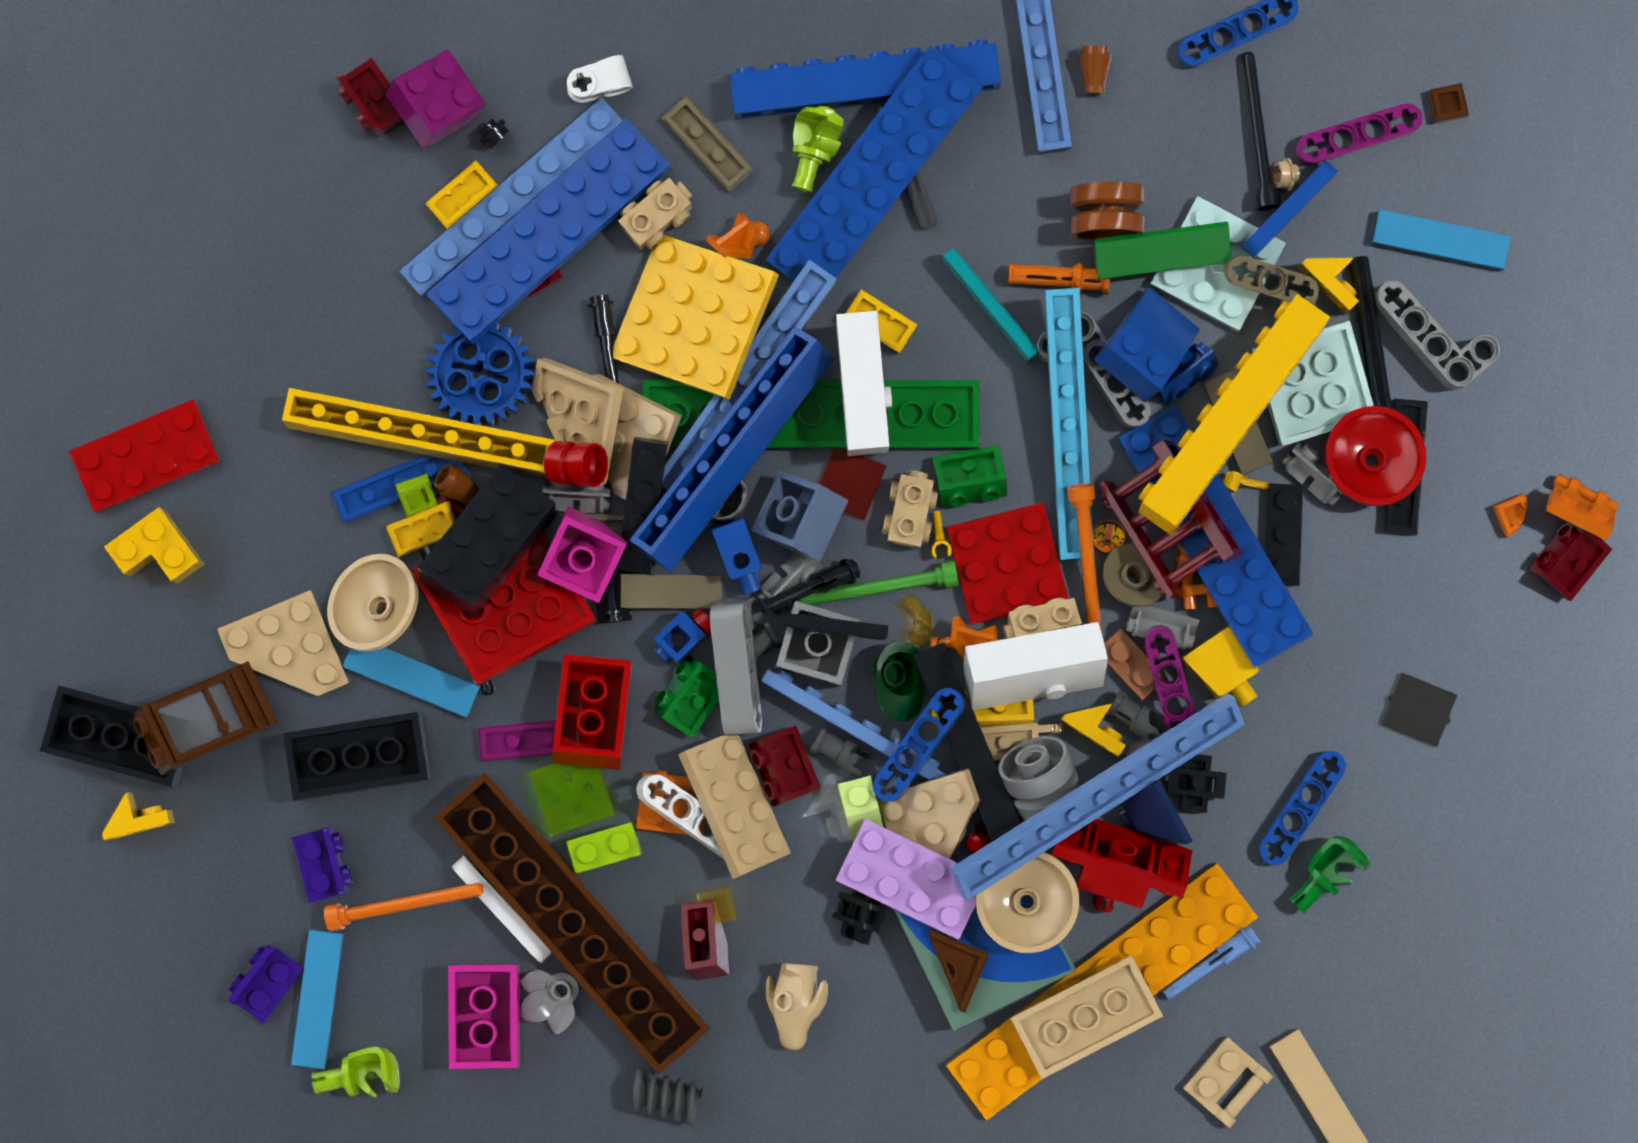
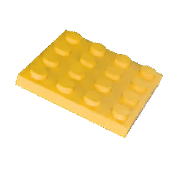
[613,235,779,400]

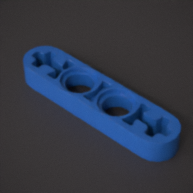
[1177,0,1299,68]
[1242,160,1338,258]
[873,688,965,802]
[1258,751,1346,865]

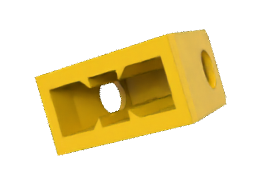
[1181,626,1259,708]

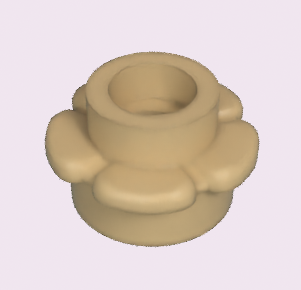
[1272,158,1300,191]

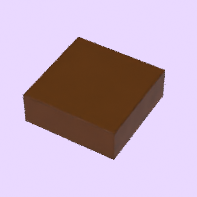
[1427,83,1469,124]

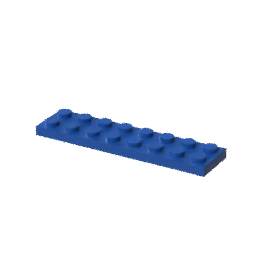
[765,46,983,282]
[426,119,672,344]
[1118,405,1314,669]

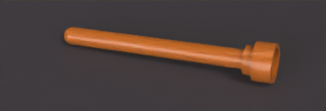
[1067,483,1102,633]
[324,883,484,932]

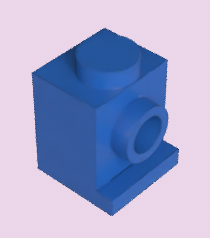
[653,610,707,664]

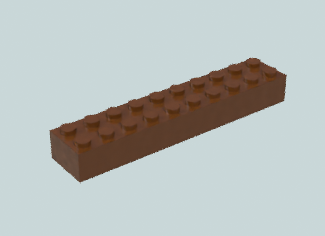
[434,772,711,1074]

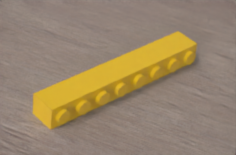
[1138,294,1330,535]
[282,388,555,479]

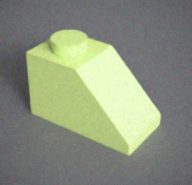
[837,776,883,843]

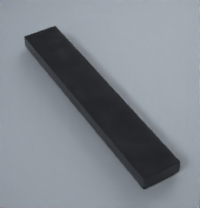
[912,642,1021,842]

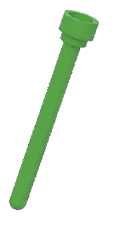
[798,560,959,605]

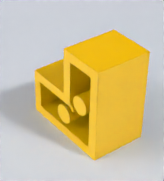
[104,507,205,584]

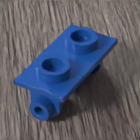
[1157,342,1219,406]

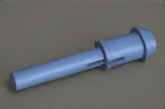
[1162,926,1261,1000]

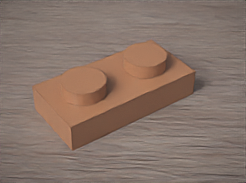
[1104,628,1167,701]

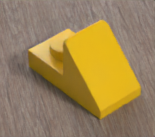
[1298,258,1359,315]
[1060,704,1126,757]
[102,792,175,840]

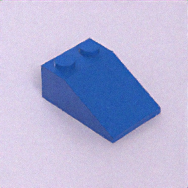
[1093,287,1200,402]

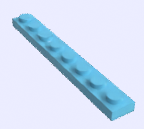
[1044,288,1094,560]

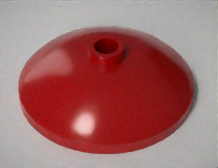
[1325,406,1427,506]

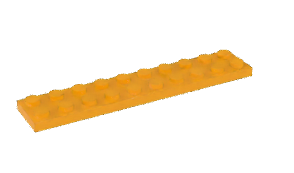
[946,863,1258,1121]

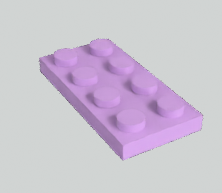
[835,819,976,940]

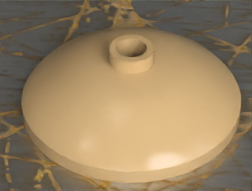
[327,554,419,652]
[976,852,1079,953]

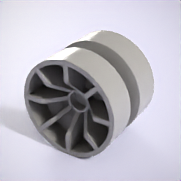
[998,736,1082,823]

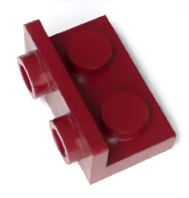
[1530,521,1612,601]
[749,725,821,807]

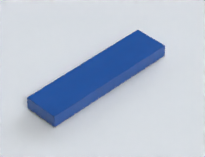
[331,455,469,524]

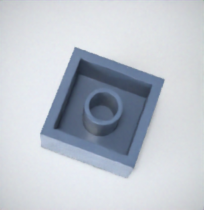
[751,470,849,562]

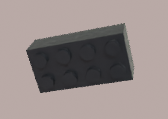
[418,464,556,618]
[40,685,196,787]
[283,712,432,801]

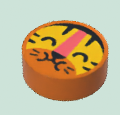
[1093,519,1125,554]

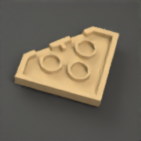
[532,358,624,485]
[593,374,682,500]
[217,590,350,697]
[876,768,980,860]

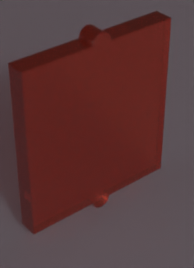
[819,448,887,520]

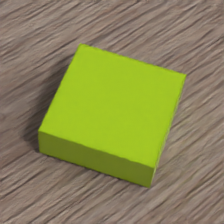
[395,474,438,517]

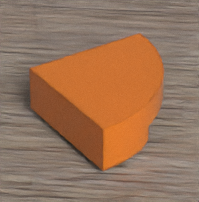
[1492,493,1528,538]

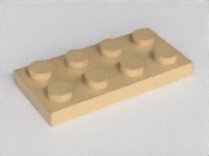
[678,734,791,879]
[1010,955,1163,1079]

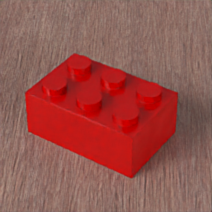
[552,654,631,770]

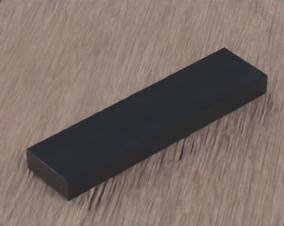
[1382,398,1428,535]

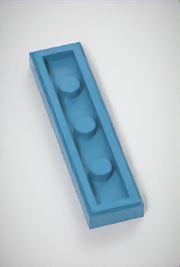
[1372,209,1511,271]
[342,648,480,718]
[291,929,344,1069]

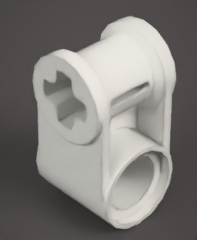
[567,55,633,104]

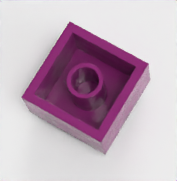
[386,49,486,149]

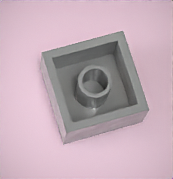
[776,601,860,687]

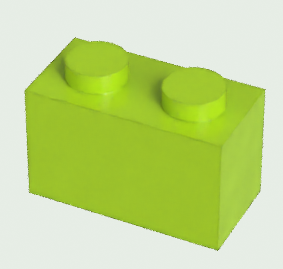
[566,822,643,874]

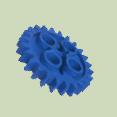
[425,322,535,427]

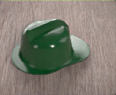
[871,640,923,722]

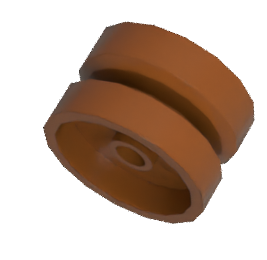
[1070,182,1145,240]

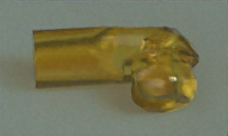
[900,594,933,646]

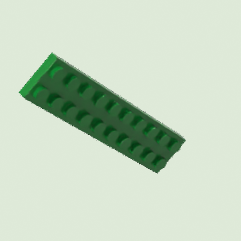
[643,380,979,448]

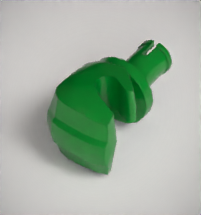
[1289,836,1371,914]

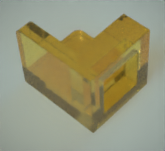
[697,886,738,923]

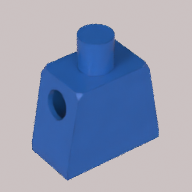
[710,514,762,595]

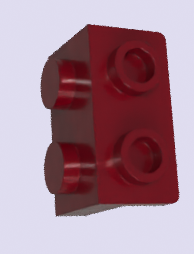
[336,58,403,137]

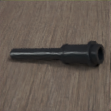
[587,294,620,384]
[760,558,860,614]

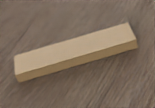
[1269,1029,1369,1143]

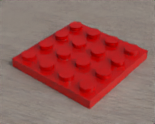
[411,531,596,687]

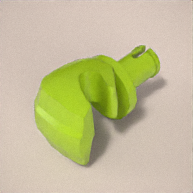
[791,105,844,193]
[312,1046,400,1098]

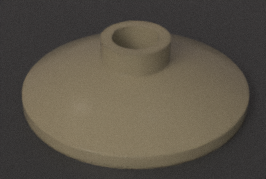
[1102,543,1162,607]

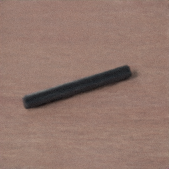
[1350,256,1392,409]

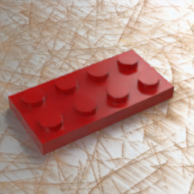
[69,399,221,514]

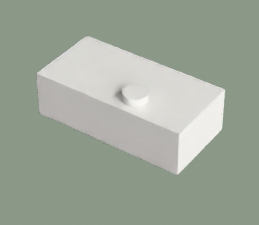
[836,311,892,456]
[963,622,1108,711]

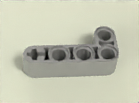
[1374,280,1500,390]
[1036,312,1151,430]
[710,597,762,735]

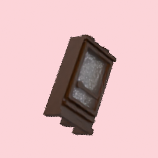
[132,661,277,775]

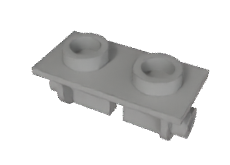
[1281,442,1343,506]
[542,479,612,514]
[756,552,824,616]
[1125,606,1199,650]

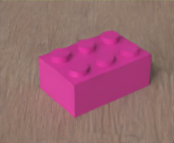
[448,963,521,1069]

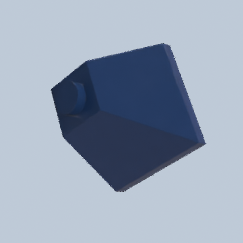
[1117,781,1192,844]

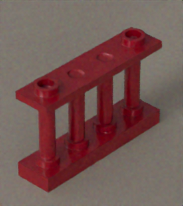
[1098,440,1244,598]

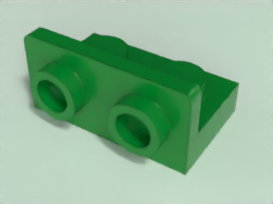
[933,445,1007,507]
[652,655,719,739]

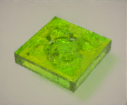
[530,763,616,836]

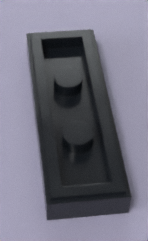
[785,613,889,641]

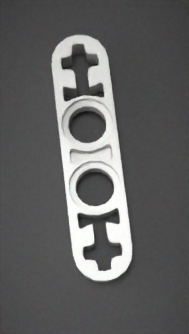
[637,774,724,859]
[452,855,552,963]

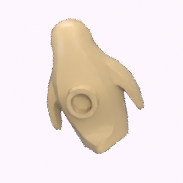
[766,963,828,1051]

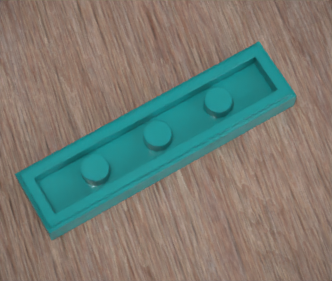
[942,248,1038,363]

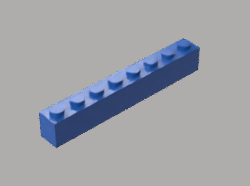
[730,40,1001,120]
[630,326,834,573]

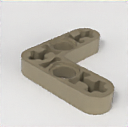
[1223,255,1319,325]

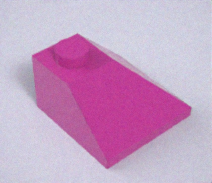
[537,506,627,603]

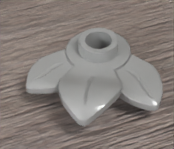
[520,970,580,1034]

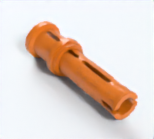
[1008,263,1110,295]

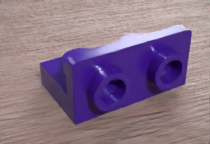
[292,827,353,903]
[228,944,304,1024]

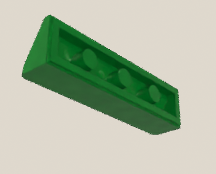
[1094,222,1231,279]

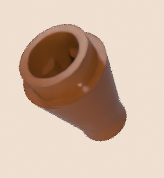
[1079,46,1112,93]
[434,464,480,505]

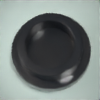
[478,118,509,149]

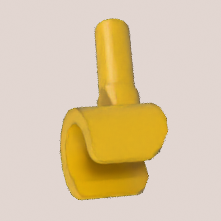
[1221,471,1269,493]
[931,511,952,559]

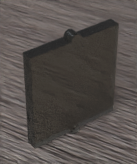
[1382,673,1457,747]

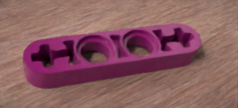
[1295,103,1423,166]
[1145,625,1195,731]

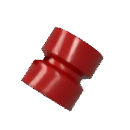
[544,441,608,487]

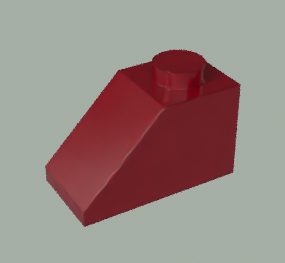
[681,899,730,980]

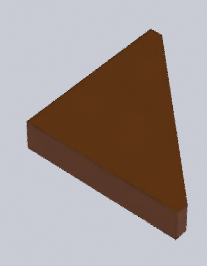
[929,929,989,1012]

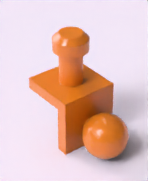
[706,213,770,259]
[930,616,999,660]

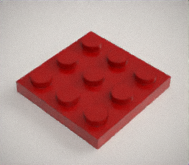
[946,502,1069,625]

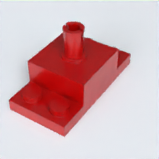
[1052,819,1193,913]

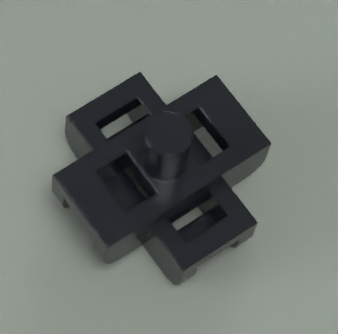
[1167,755,1227,813]
[831,890,886,945]

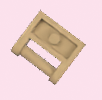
[1183,1036,1274,1128]

